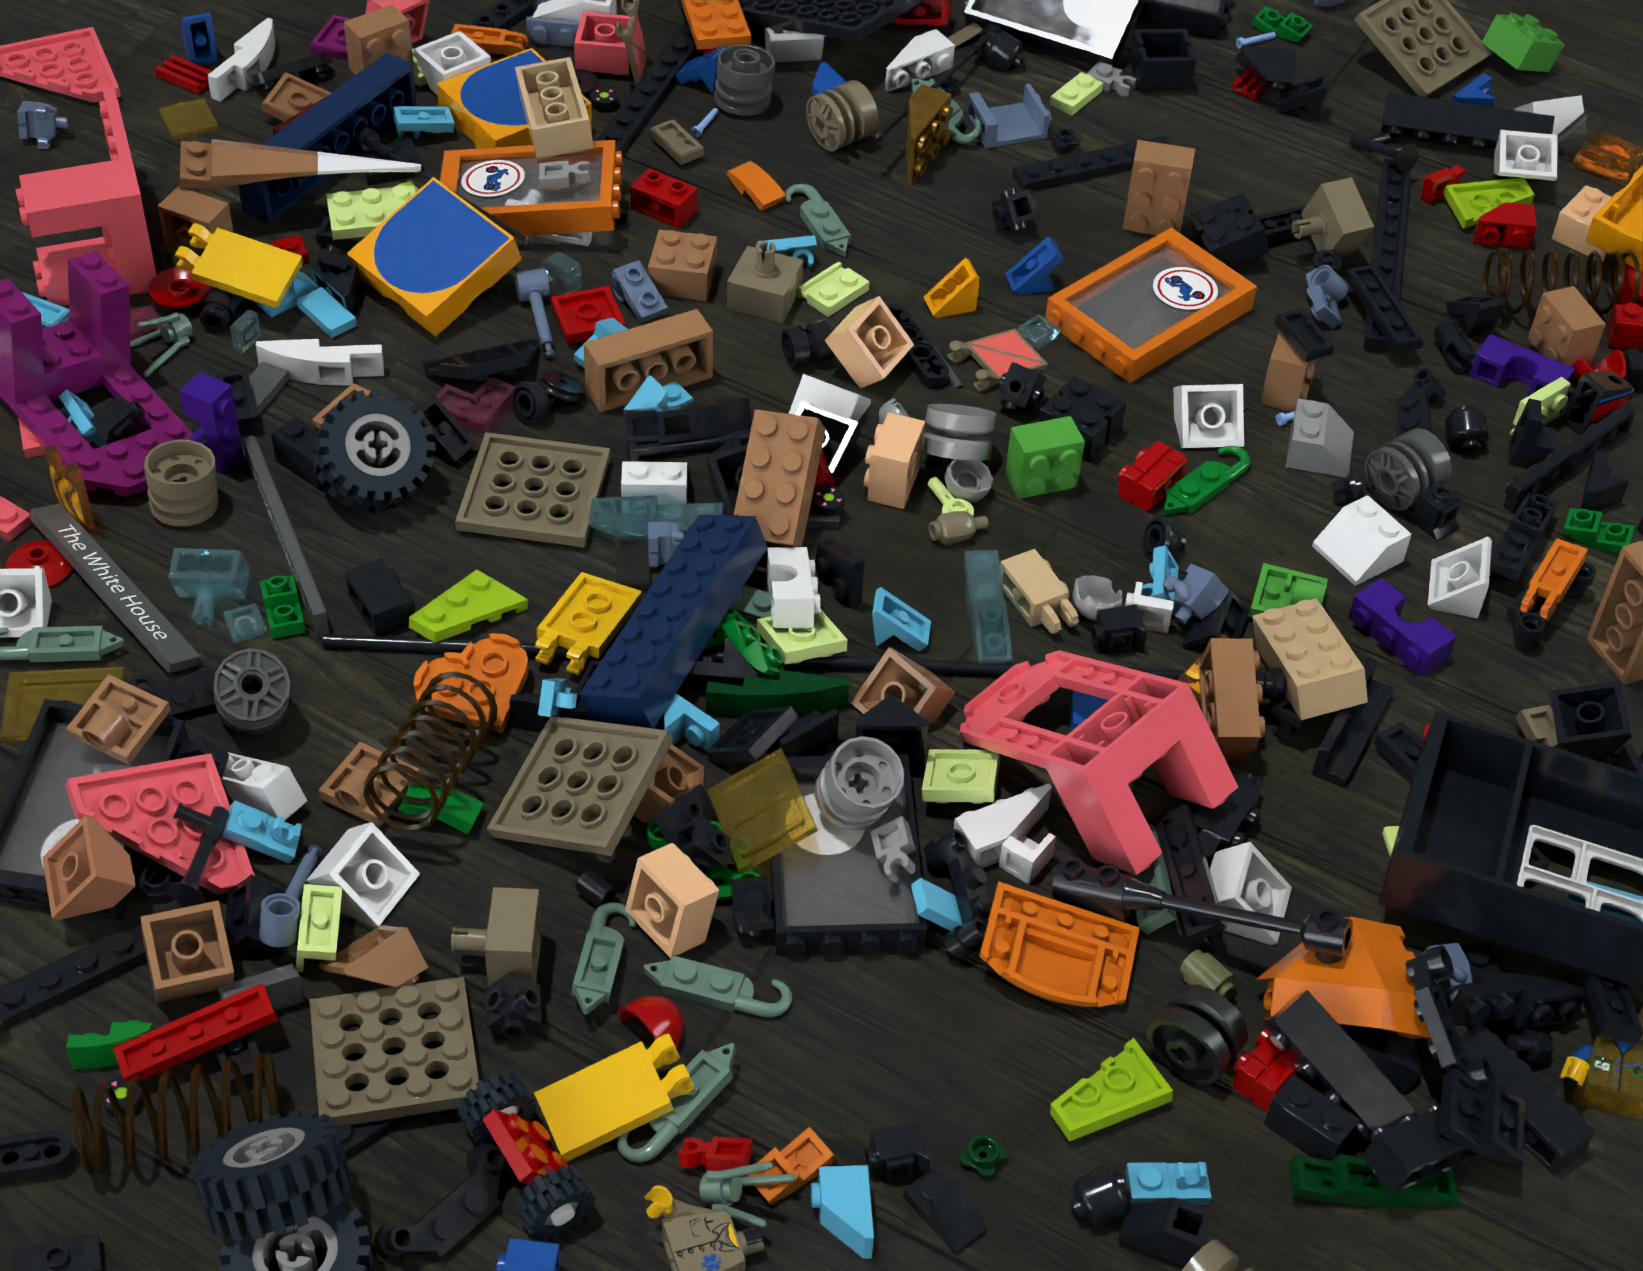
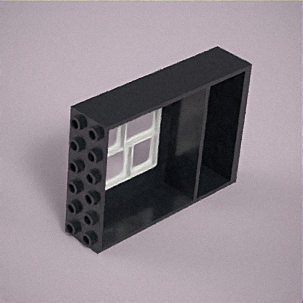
[1378,711,1643,990]

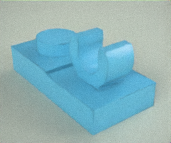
[393,106,454,139]
[755,235,817,268]
[59,389,107,447]
[1142,545,1179,615]
[538,678,578,717]
[221,800,302,864]
[1125,1162,1211,1205]

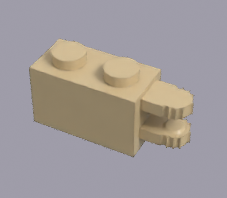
[998,549,1079,634]

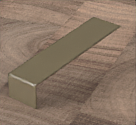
[947,22,983,47]

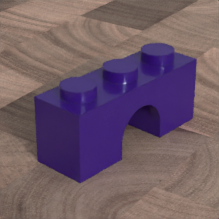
[1469,334,1575,397]
[179,372,244,475]
[1348,578,1457,677]

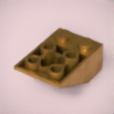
[906,84,953,184]

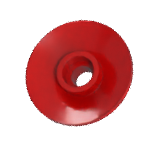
[149,267,210,309]
[5,540,74,589]

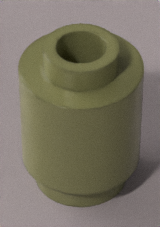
[1180,950,1236,1000]

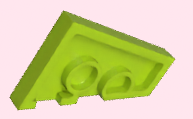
[1443,178,1535,229]
[409,570,528,643]
[1050,1038,1173,1142]

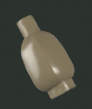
[929,511,989,545]

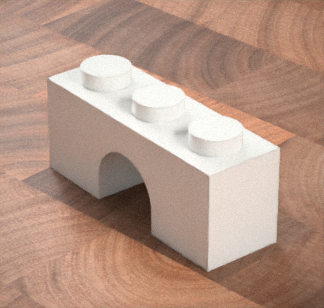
[767,547,820,628]

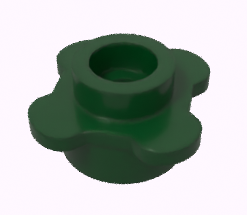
[959,1134,1006,1178]

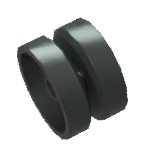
[1147,984,1249,1085]

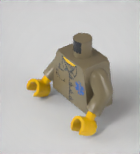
[645,1185,764,1271]

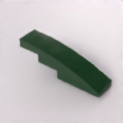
[706,670,850,718]
[1289,1153,1459,1208]

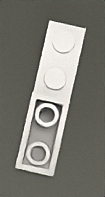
[208,18,275,102]
[256,339,384,386]

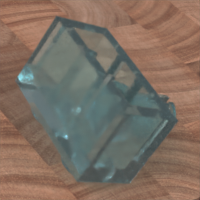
[168,548,250,625]

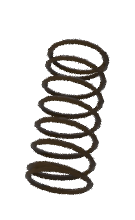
[1483,249,1641,314]
[363,672,498,831]
[72,1050,282,1176]

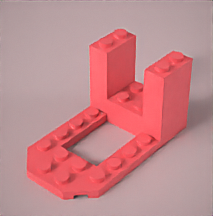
[15,87,157,307]
[959,650,1238,875]

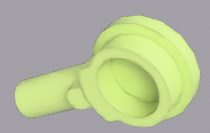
[928,477,974,516]

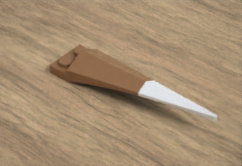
[179,139,422,190]

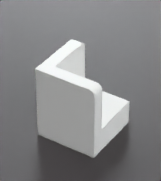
[999,833,1056,884]

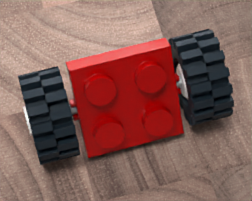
[457,1071,596,1241]

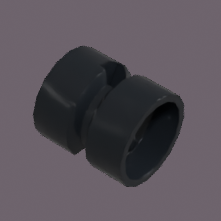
[781,320,835,368]

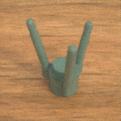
[130,312,193,377]
[699,1162,796,1228]

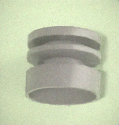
[814,736,904,830]

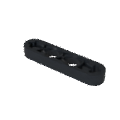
[887,304,949,390]

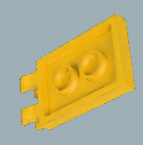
[175,223,303,309]
[535,572,642,675]
[534,1034,695,1162]

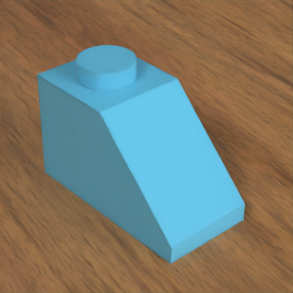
[811,1165,874,1259]

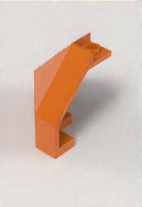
[1255,917,1430,1039]

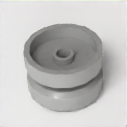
[922,404,996,461]

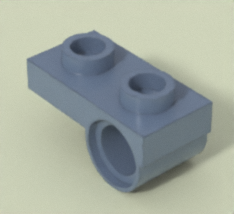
[611,260,668,324]
[1306,265,1348,329]

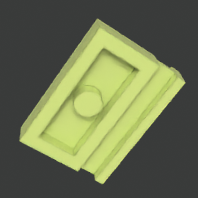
[797,261,870,317]
[1510,377,1571,435]

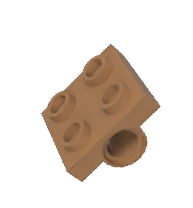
[66,674,171,765]
[318,742,420,827]

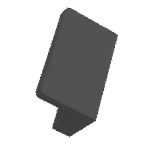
[217,964,305,1011]

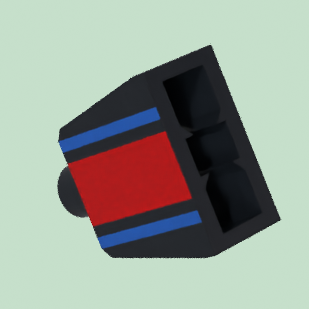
[1561,370,1634,436]

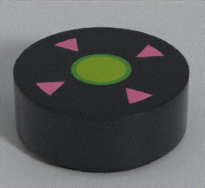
[591,87,618,111]
[812,486,845,517]
[102,1076,143,1117]

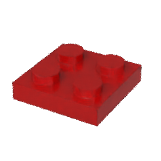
[551,286,626,344]

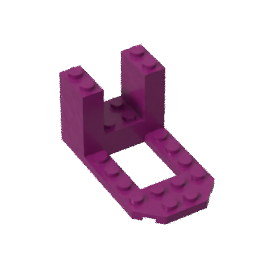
[0,251,193,497]

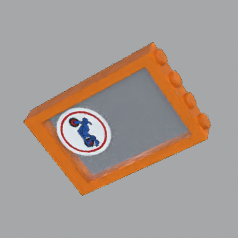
[440,140,623,237]
[1045,227,1257,383]

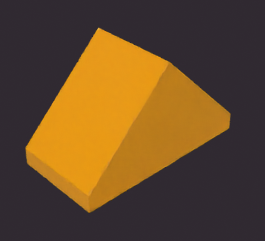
[923,257,980,318]

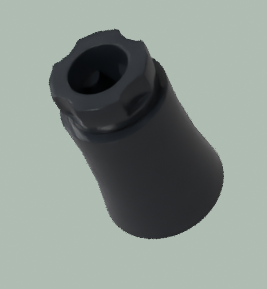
[199,286,246,332]

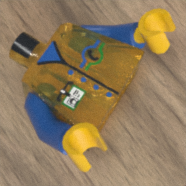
[1560,1035,1643,1121]

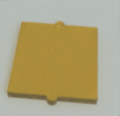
[159,98,218,141]

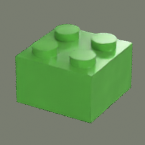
[1482,13,1565,72]
[1005,416,1085,499]

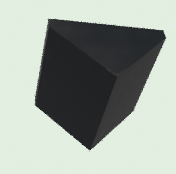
[707,443,748,516]
[1550,681,1632,762]
[855,694,928,772]

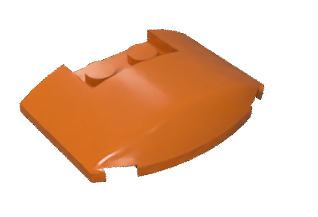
[979,881,1140,1007]

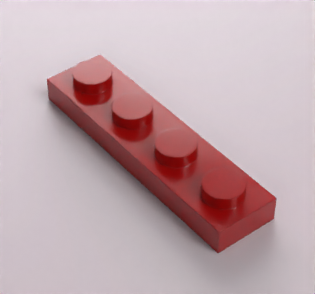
[113,983,278,1086]

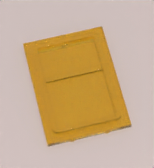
[0,667,124,741]
[707,748,818,874]

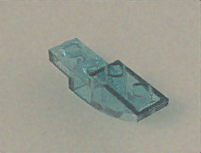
[589,496,725,543]
[963,550,1013,664]

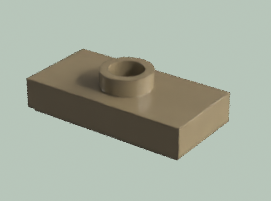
[650,119,704,165]

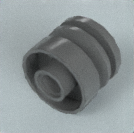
[714,44,775,116]
[1364,428,1452,511]
[213,648,290,735]

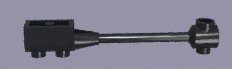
[1052,858,1353,964]

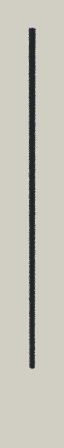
[322,634,1199,683]

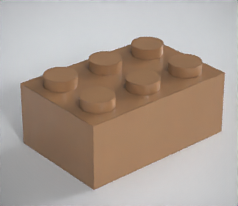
[1122,140,1195,235]
[1198,638,1265,762]

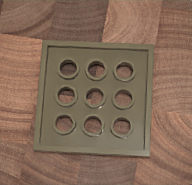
[1354,0,1493,98]
[455,432,611,547]
[487,716,673,856]
[309,977,479,1126]

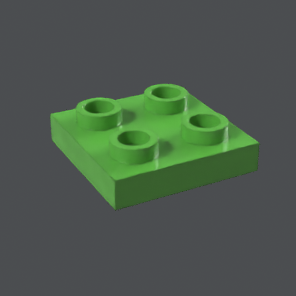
[1249,563,1328,618]

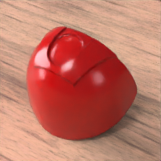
[1571,350,1626,382]
[618,996,684,1050]

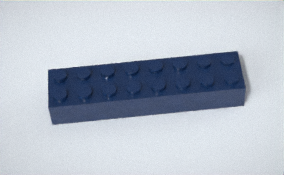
[238,53,416,224]
[579,514,768,729]

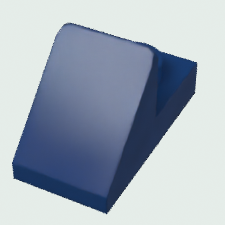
[675,45,727,93]
[1452,73,1495,107]
[1005,236,1064,295]

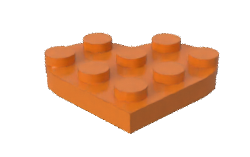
[413,633,529,733]

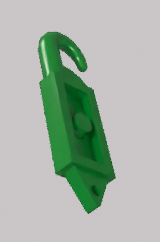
[1163,446,1251,515]

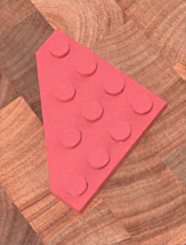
[0,27,121,103]
[65,753,255,895]

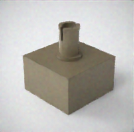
[1292,177,1374,258]
[726,241,803,324]
[451,887,542,986]

